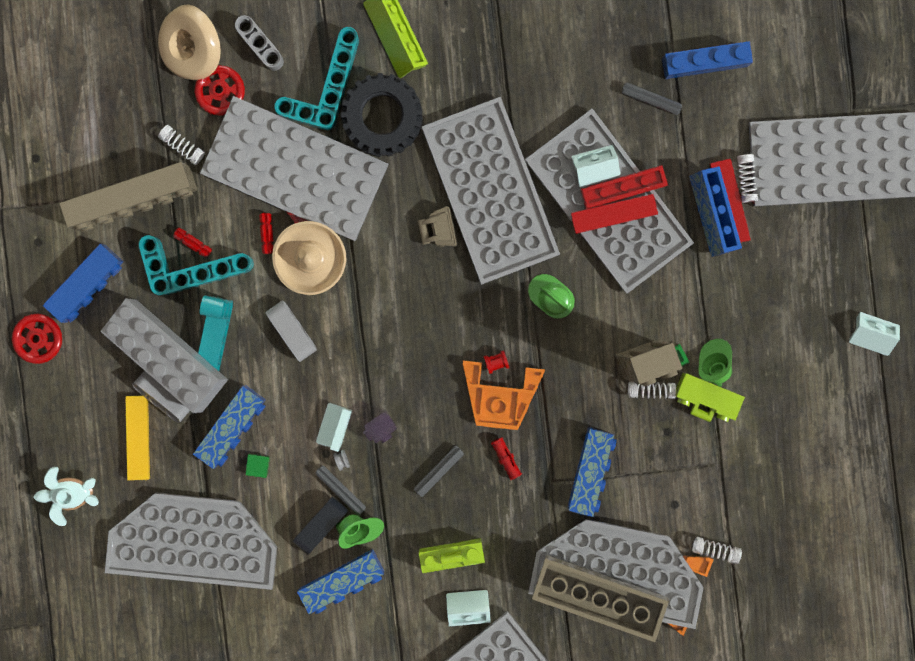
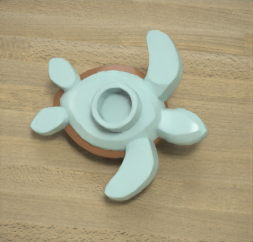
[34,467,99,526]

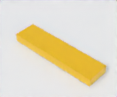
[126,396,150,480]

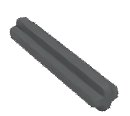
[621,82,682,115]
[414,446,464,497]
[315,465,366,515]

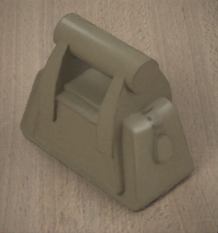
[418,206,458,247]

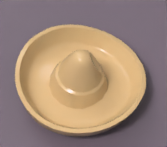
[158,5,221,80]
[272,221,346,295]

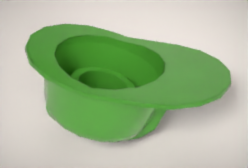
[528,274,575,318]
[699,339,732,387]
[336,515,384,549]

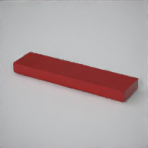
[709,159,751,242]
[580,165,668,209]
[571,194,658,234]

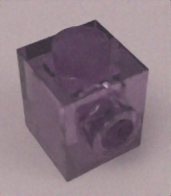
[364,411,398,444]

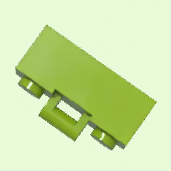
[676,373,745,422]
[419,538,485,573]

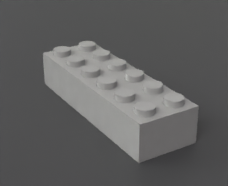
[101,298,228,413]

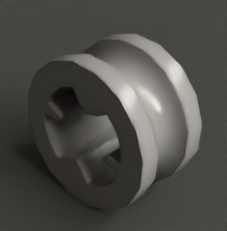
[333,450,350,471]

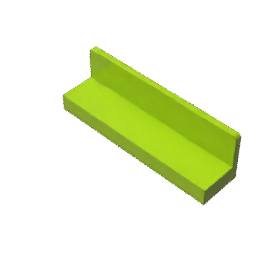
[364,0,428,78]

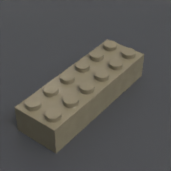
[59,162,198,232]
[615,341,682,386]
[532,555,669,642]

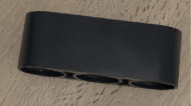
[292,496,348,555]

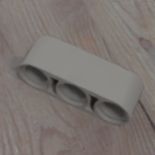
[235,15,284,71]
[265,300,317,362]
[132,371,190,423]

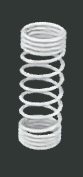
[158,125,205,165]
[737,154,758,203]
[628,381,676,399]
[692,537,742,565]

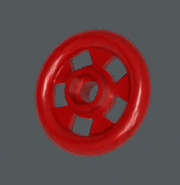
[194,65,245,116]
[12,314,62,364]

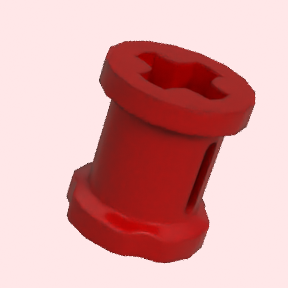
[484,350,509,374]

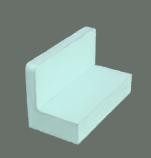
[572,145,620,188]
[849,312,900,356]
[316,403,352,452]
[446,590,491,626]

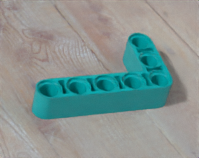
[275,27,359,130]
[139,235,254,295]
[198,296,233,371]

